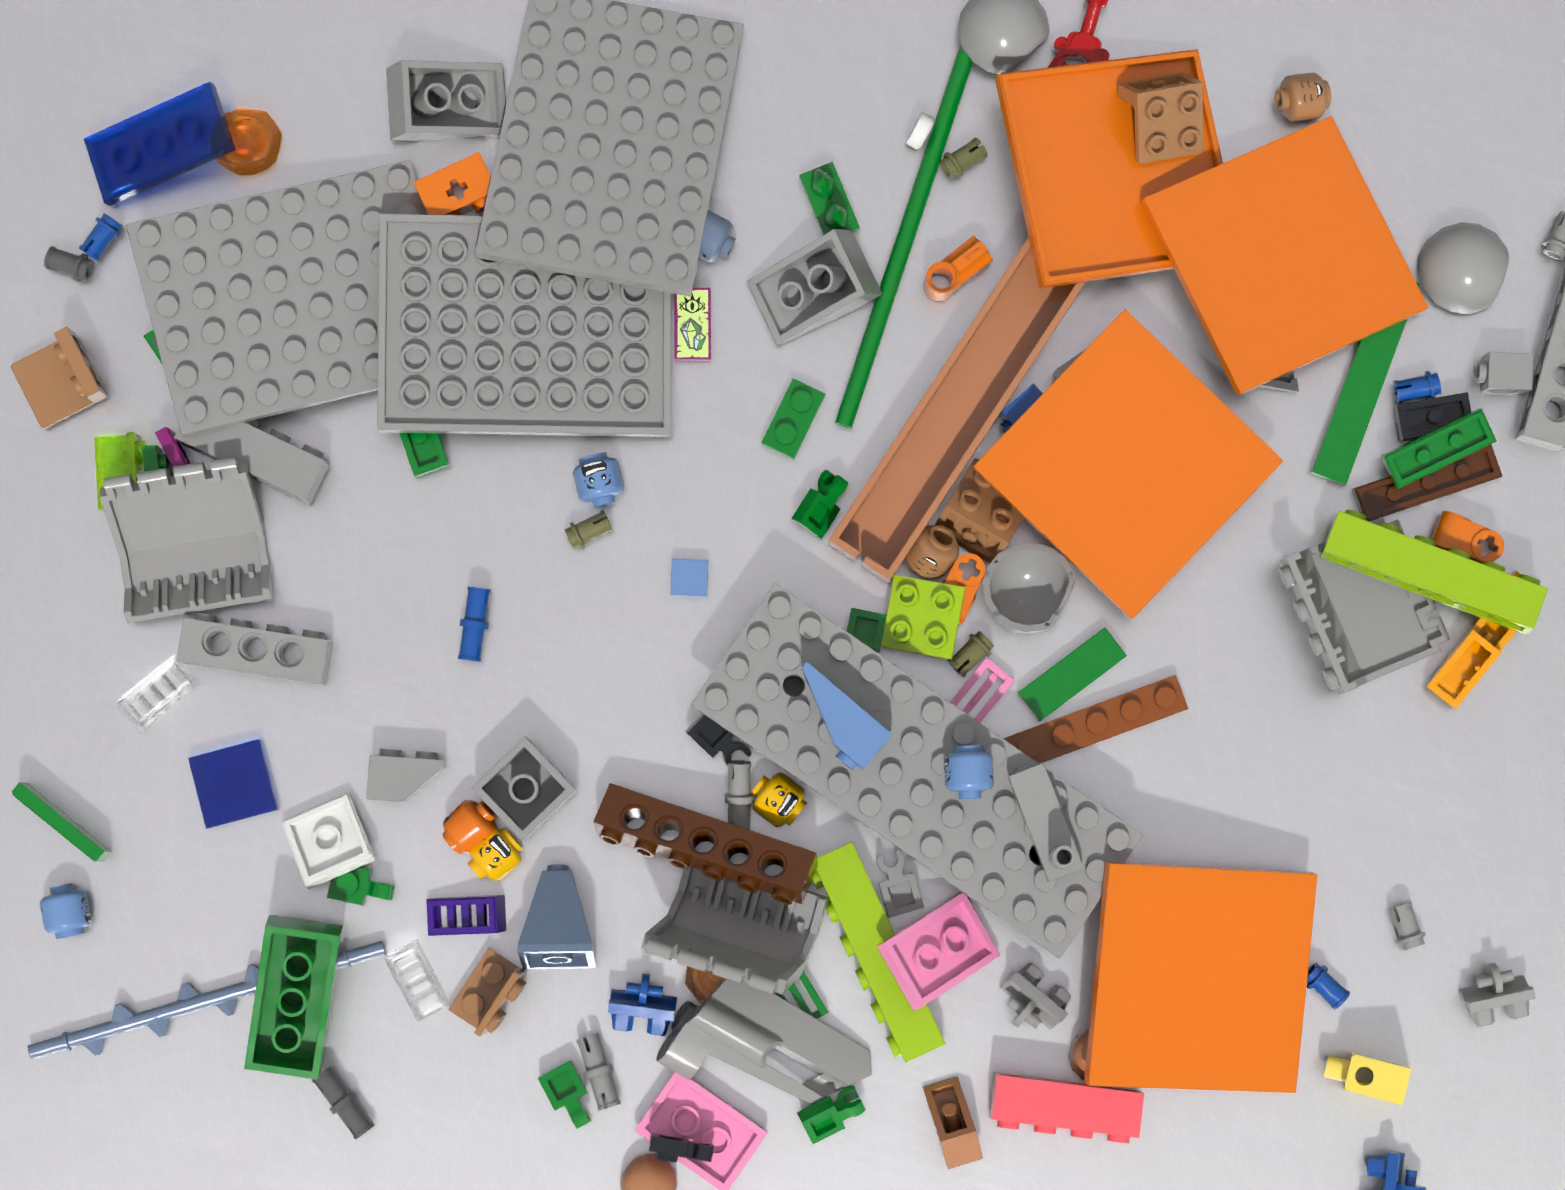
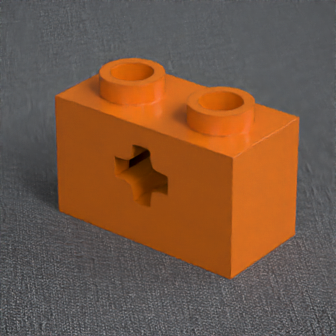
[413,152,491,215]

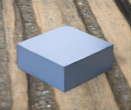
[670,559,709,597]

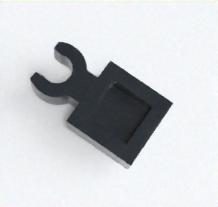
[685,713,752,766]
[649,1133,714,1162]

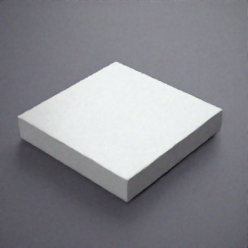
[281,793,376,890]

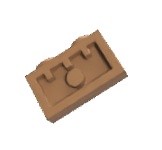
[1118,73,1204,164]
[11,326,108,429]
[935,458,1024,563]
[448,947,527,1037]

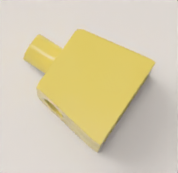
[1324,1053,1411,1105]

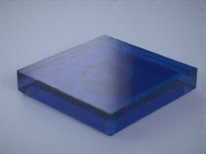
[188,739,279,829]

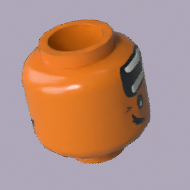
[442,800,497,854]

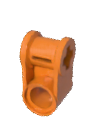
[1431,511,1504,564]
[942,553,986,625]

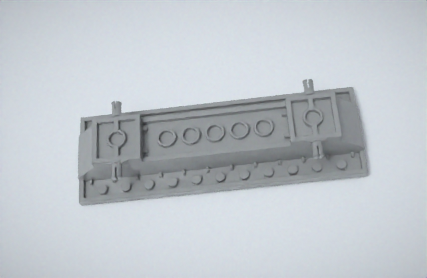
[690,583,1143,959]

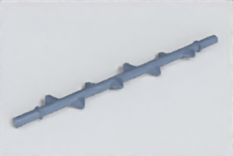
[27,941,386,1059]

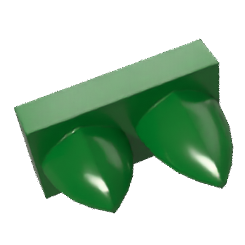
[799,162,860,235]

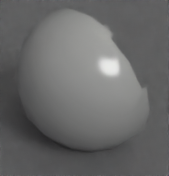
[958,0,1050,74]
[1418,222,1509,314]
[982,542,1076,635]

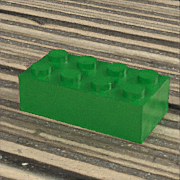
[244,915,343,1080]

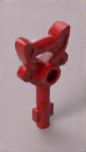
[1048,0,1110,68]

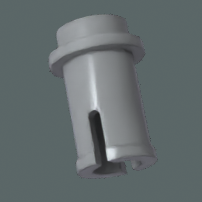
[1543,211,1565,260]
[1389,901,1426,950]

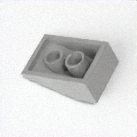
[386,60,505,141]
[747,229,883,345]

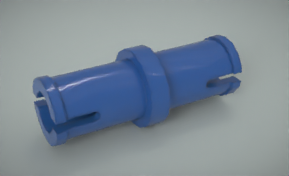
[458,586,491,662]

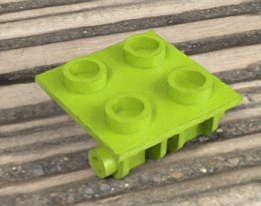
[881,575,966,660]

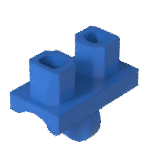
[608,973,677,1036]
[1367,1152,1426,1190]

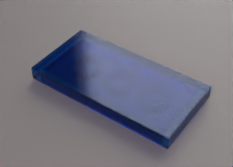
[84,81,236,206]

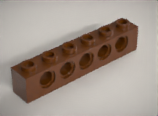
[593,783,818,905]

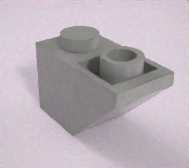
[366,749,447,802]

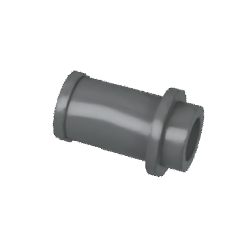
[44,246,94,282]

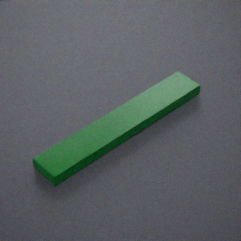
[1310,282,1420,486]

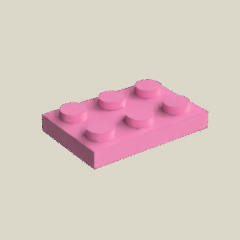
[877,892,1000,1011]
[635,1072,768,1190]

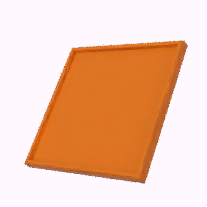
[995,49,1223,288]
[1141,116,1429,396]
[972,309,1283,620]
[1084,861,1318,1093]

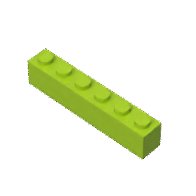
[1319,509,1548,635]
[812,842,946,1063]

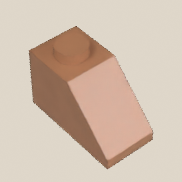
[923,1076,983,1169]

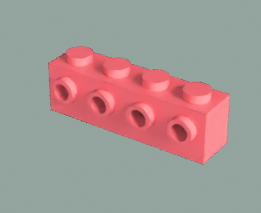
[989,1073,1144,1143]

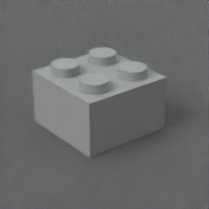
[471,736,578,841]

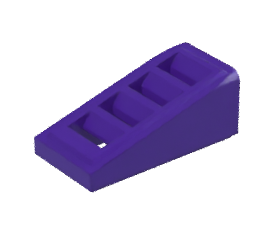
[426,895,506,936]

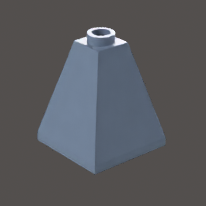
[518,864,596,969]

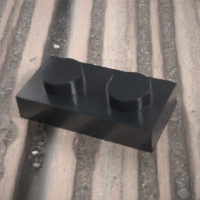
[1394,392,1471,442]

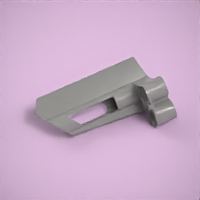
[656,979,872,1104]

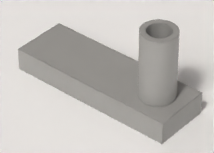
[1008,763,1084,882]

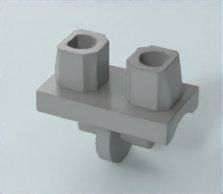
[1000,963,1071,1030]
[1459,963,1535,1027]

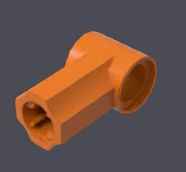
[923,236,993,301]

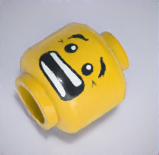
[751,772,807,827]
[468,827,523,881]

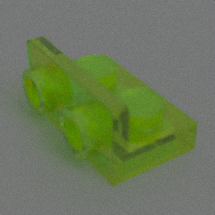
[94,432,146,511]

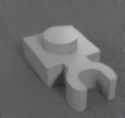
[877,849,924,918]

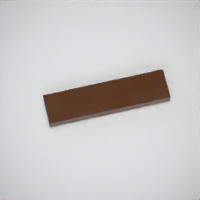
[1352,444,1503,522]

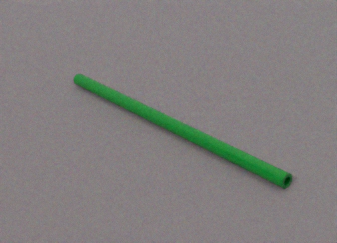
[835,50,973,429]

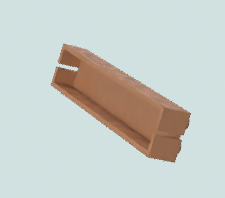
[828,237,1086,584]

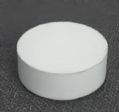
[905,112,934,150]

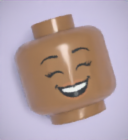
[1274,72,1331,122]
[906,525,959,579]

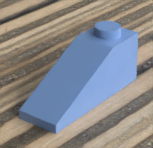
[801,661,893,770]

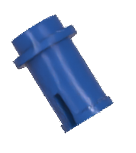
[79,213,122,261]
[1393,371,1441,404]
[1306,963,1350,1009]

